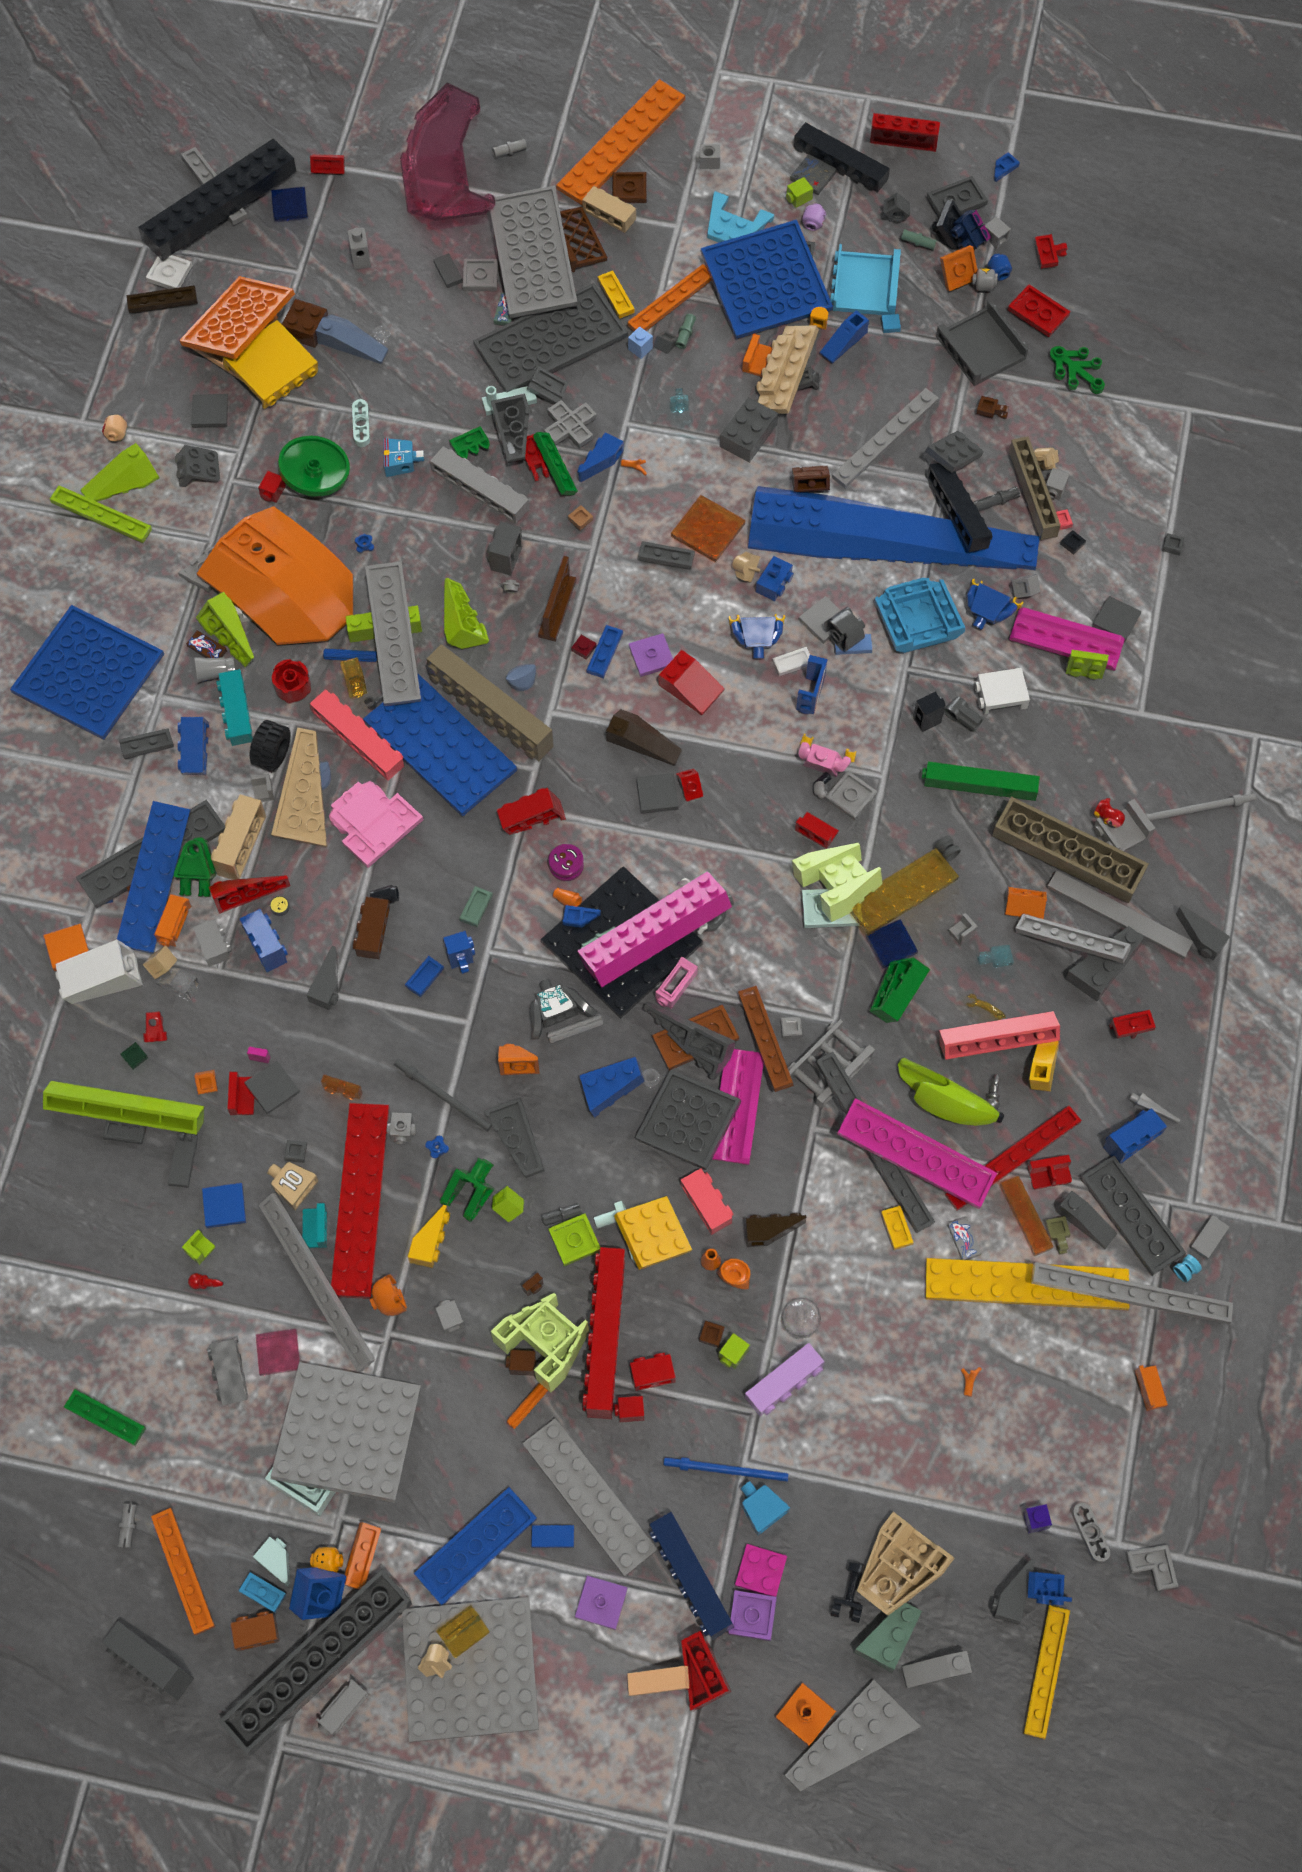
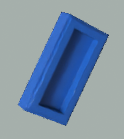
[405,956,444,997]
[532,1525,574,1548]

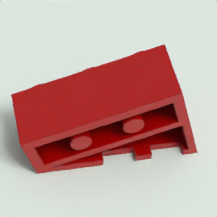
[497,788,566,835]
[681,1631,732,1712]

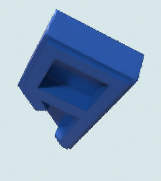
[994,152,1020,182]
[563,905,601,928]

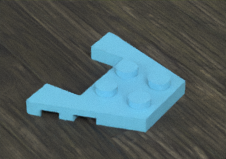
[707,191,774,243]

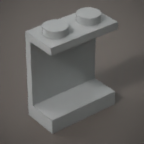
[1094,799,1155,851]

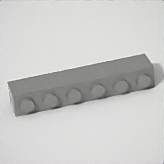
[430,446,529,524]

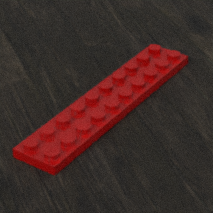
[331,1103,389,1299]

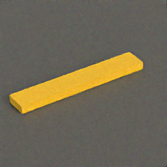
[1023,1605,1070,1740]

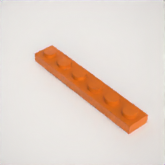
[628,264,712,331]
[151,1508,215,1636]

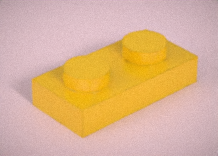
[881,1206,914,1250]

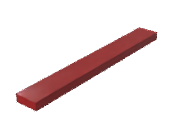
[945,1106,1082,1211]

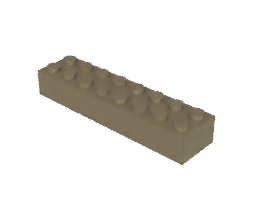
[427,644,554,762]
[992,797,1149,903]

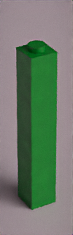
[921,761,1040,801]

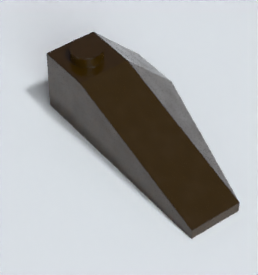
[606,709,682,766]

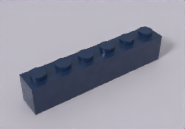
[649,1512,735,1640]

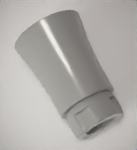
[195,657,235,683]

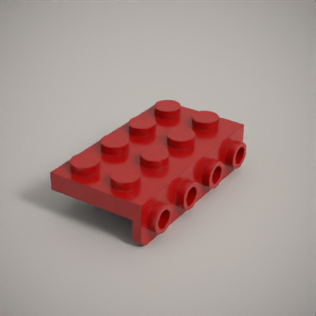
[870,113,940,152]

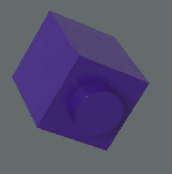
[1023,1504,1052,1534]

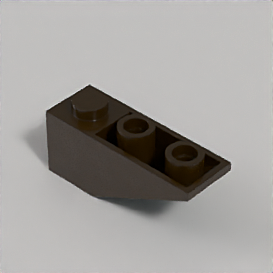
[745,1213,807,1247]

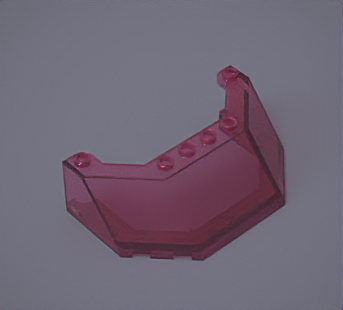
[400,83,496,221]

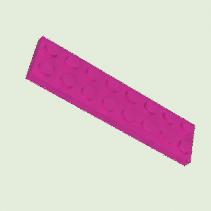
[837,1098,997,1209]

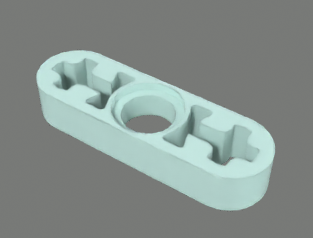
[352,399,370,447]

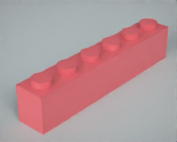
[310,689,404,781]
[939,1011,1060,1060]

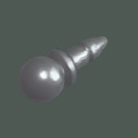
[985,1074,1000,1110]

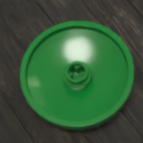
[278,436,350,496]

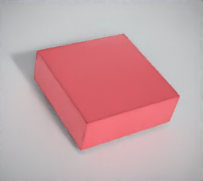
[1056,509,1073,530]

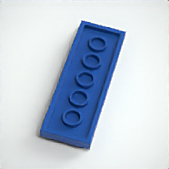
[414,1487,537,1606]

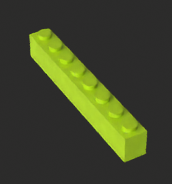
[43,1081,204,1135]

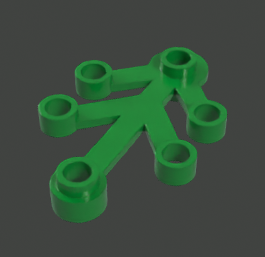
[1050,346,1105,394]

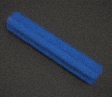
[323,648,378,662]

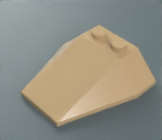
[857,1512,955,1616]

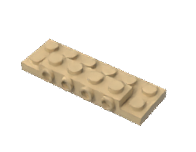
[756,326,819,414]

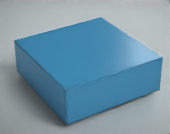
[881,314,901,333]

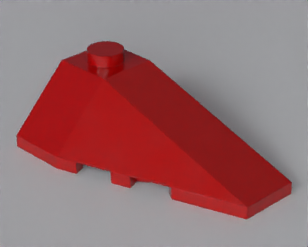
[209,875,290,914]

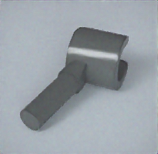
[364,695,383,710]

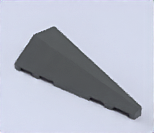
[644,1002,736,1080]

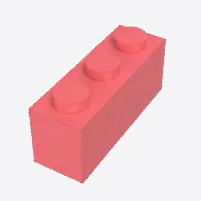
[681,1168,733,1235]

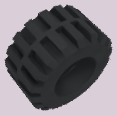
[249,720,291,771]

